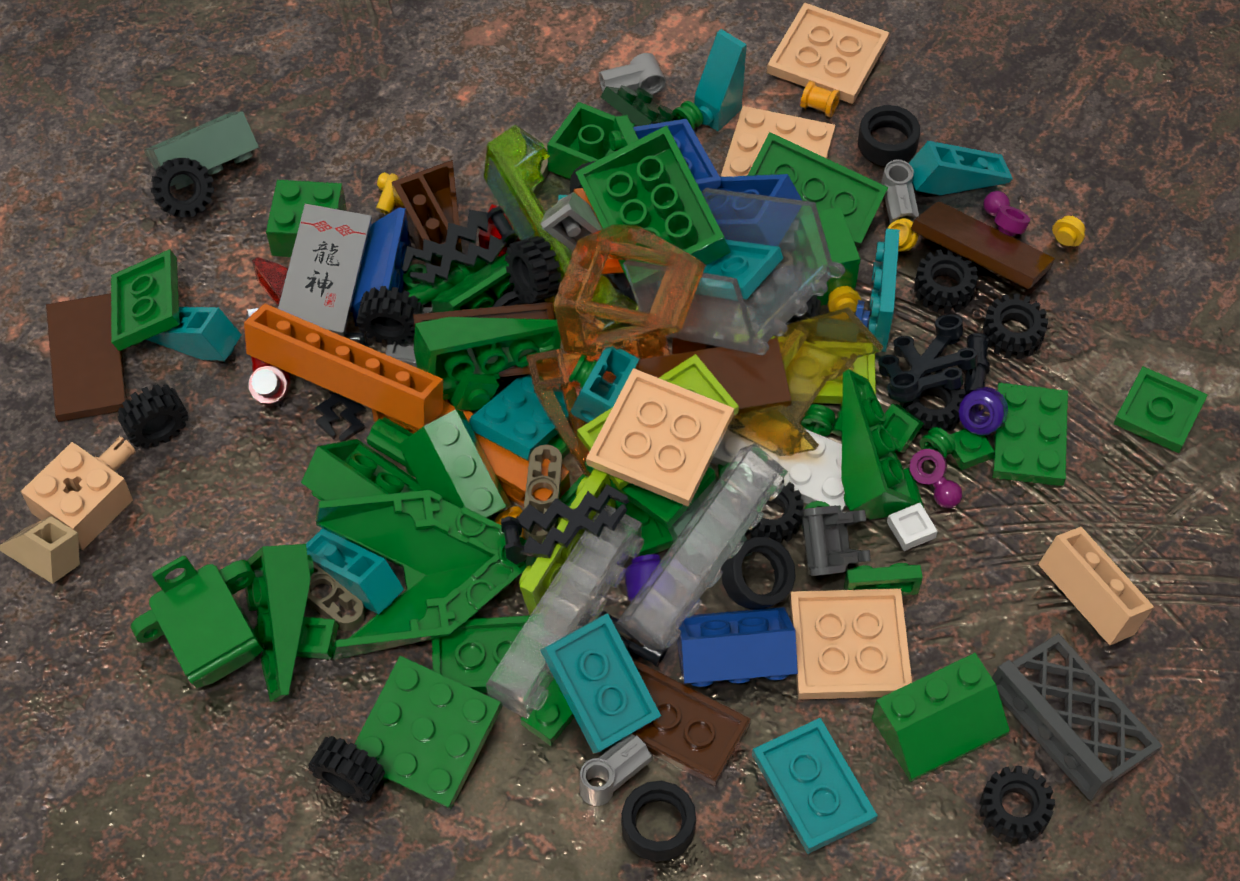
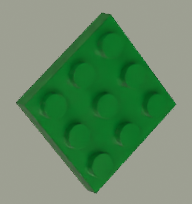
[354,656,503,810]

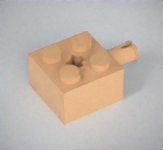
[21,436,136,550]

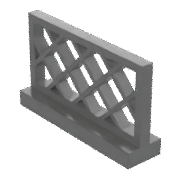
[992,633,1162,801]

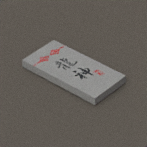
[278,204,372,337]

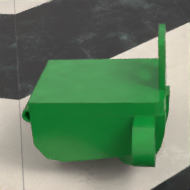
[130,556,264,689]

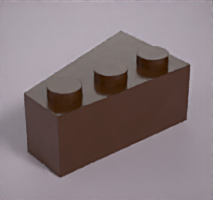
[392,160,462,267]

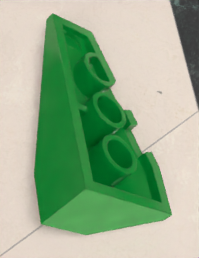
[414,317,563,400]
[841,369,924,520]
[245,544,314,702]

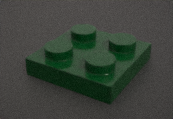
[601,85,676,126]

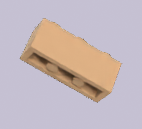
[1038,527,1154,645]

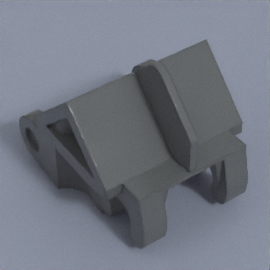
[801,505,871,576]

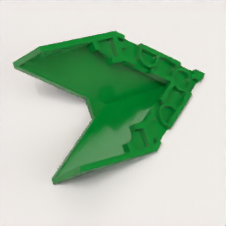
[315,490,538,660]

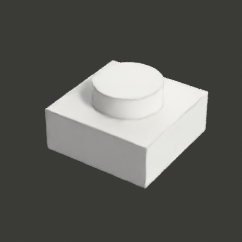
[887,503,938,551]

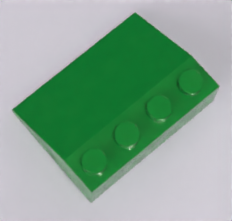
[575,125,731,287]

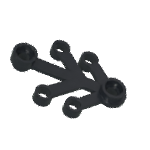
[878,314,978,403]

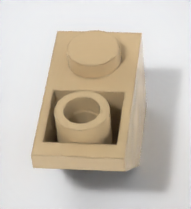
[0,516,80,584]

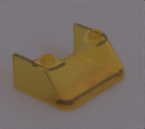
[727,307,884,456]

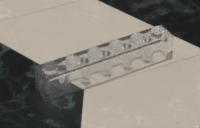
[617,444,788,650]
[486,505,644,719]

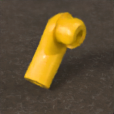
[376,172,399,215]

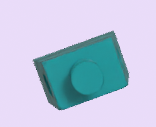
[570,342,640,423]

